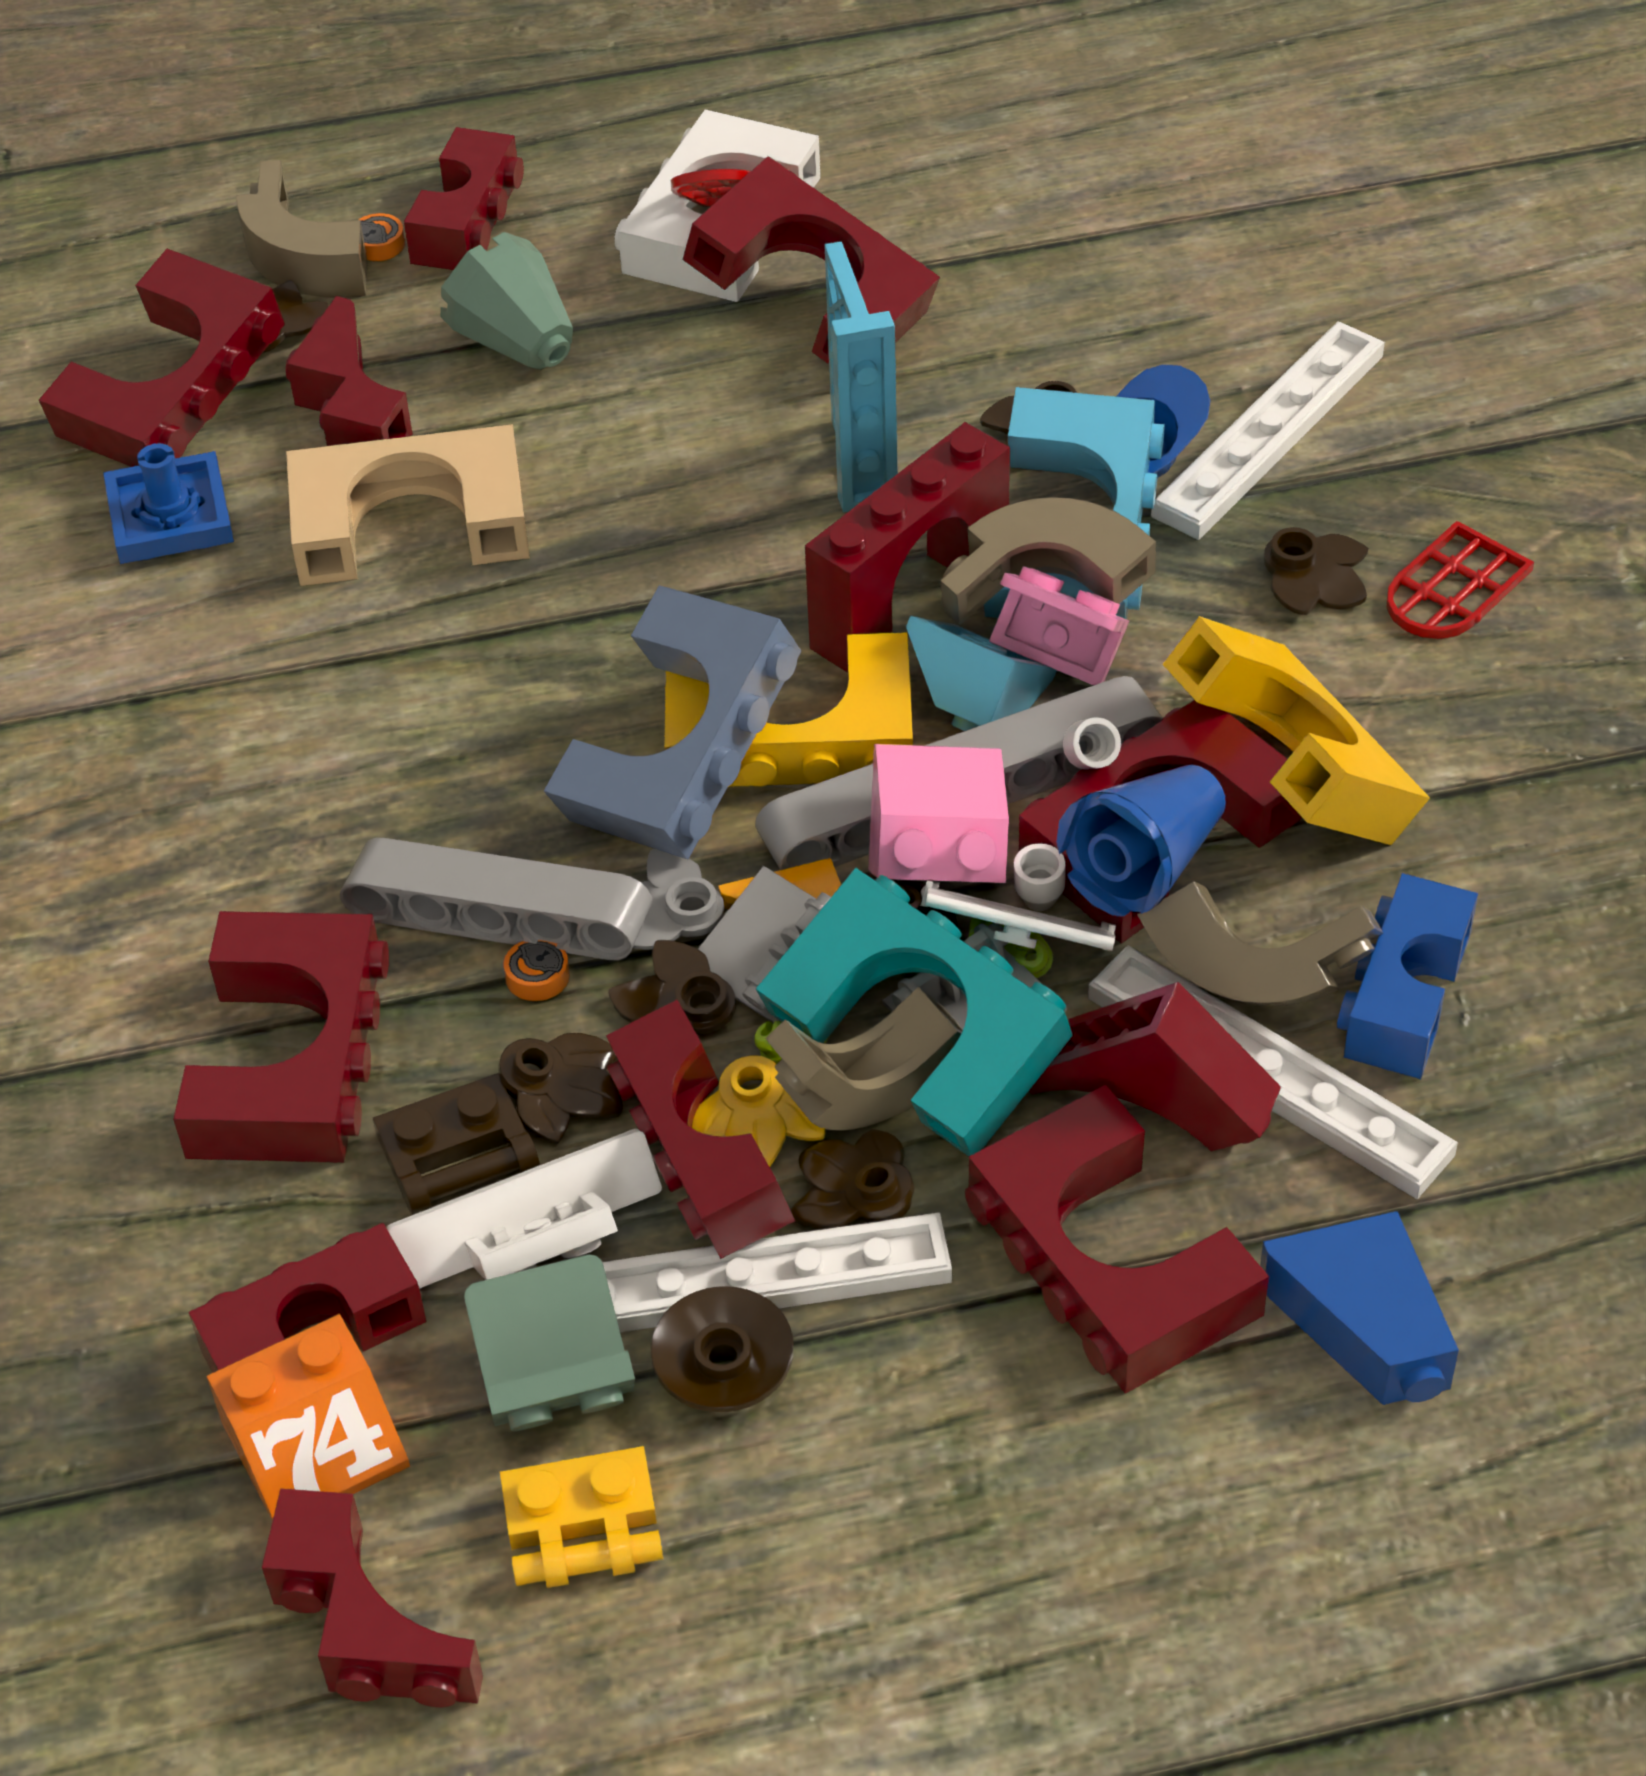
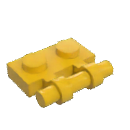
[500,1446,663,1588]

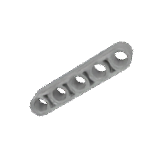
[340,838,652,960]

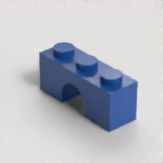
[1337,873,1478,1079]

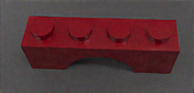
[606,1000,795,1259]

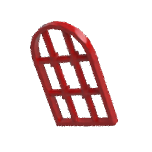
[670,169,751,207]
[1386,521,1534,639]

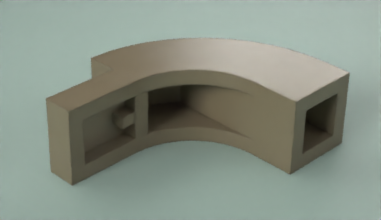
[236,160,368,297]
[940,497,1156,625]
[1138,881,1383,1006]
[765,987,963,1131]

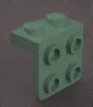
[464,1255,635,1431]

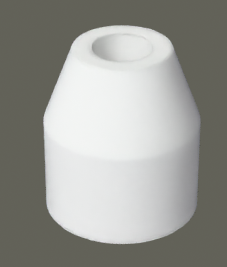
[1063,717,1121,770]
[1014,844,1065,911]

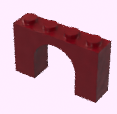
[682,156,940,364]
[39,248,285,467]
[805,422,1010,673]
[1018,700,1303,944]
[173,911,389,1163]
[965,1084,1269,1394]

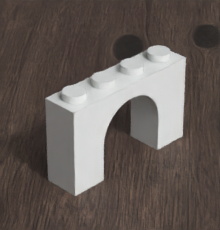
[615,110,820,302]

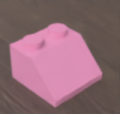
[868,744,1009,883]

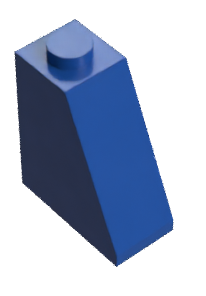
[1260,1211,1459,1405]

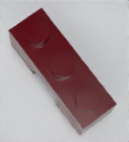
[404,127,524,270]
[188,1223,427,1373]

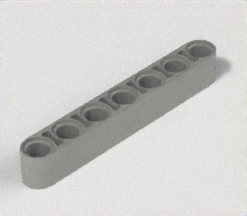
[755,676,1163,870]

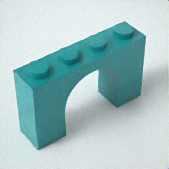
[756,868,1073,1157]

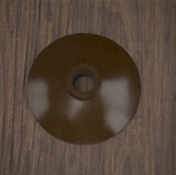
[651,1286,794,1412]

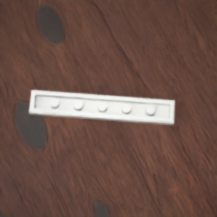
[1151,321,1385,540]
[1088,945,1458,1199]
[602,1212,952,1332]

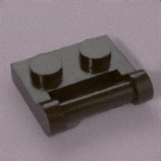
[373,1073,540,1215]

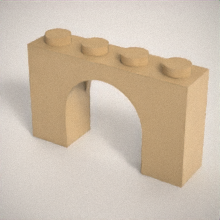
[286,424,530,586]

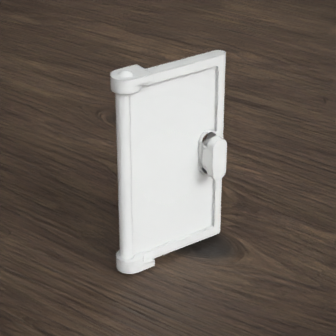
[921,880,1116,951]

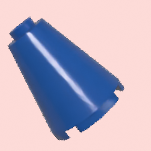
[1056,765,1226,916]

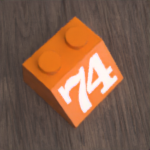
[207,1314,410,1521]

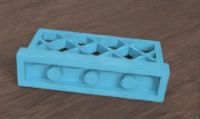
[825,241,898,513]

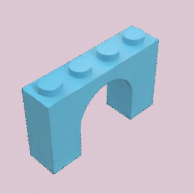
[984,387,1164,620]

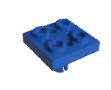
[103,443,234,564]

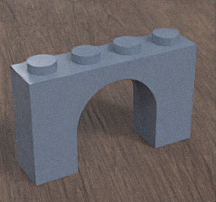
[544,585,801,860]

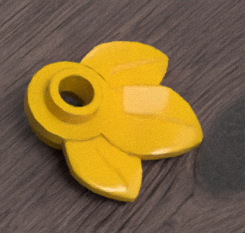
[692,1055,826,1167]

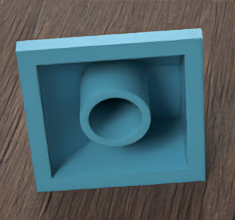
[906,616,1057,731]

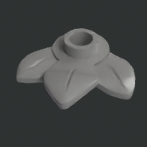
[633,849,724,950]

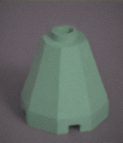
[440,232,573,370]

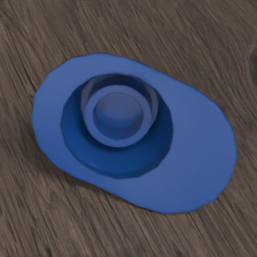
[1116,365,1211,478]

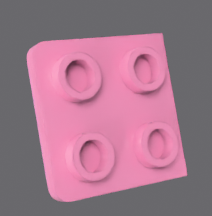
[989,566,1129,685]

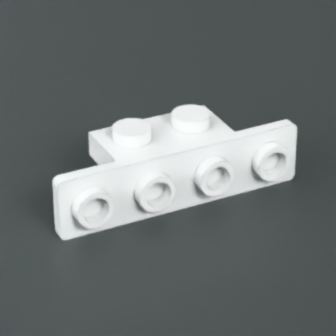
[386,1129,662,1288]

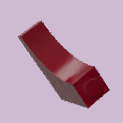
[1028,982,1281,1152]

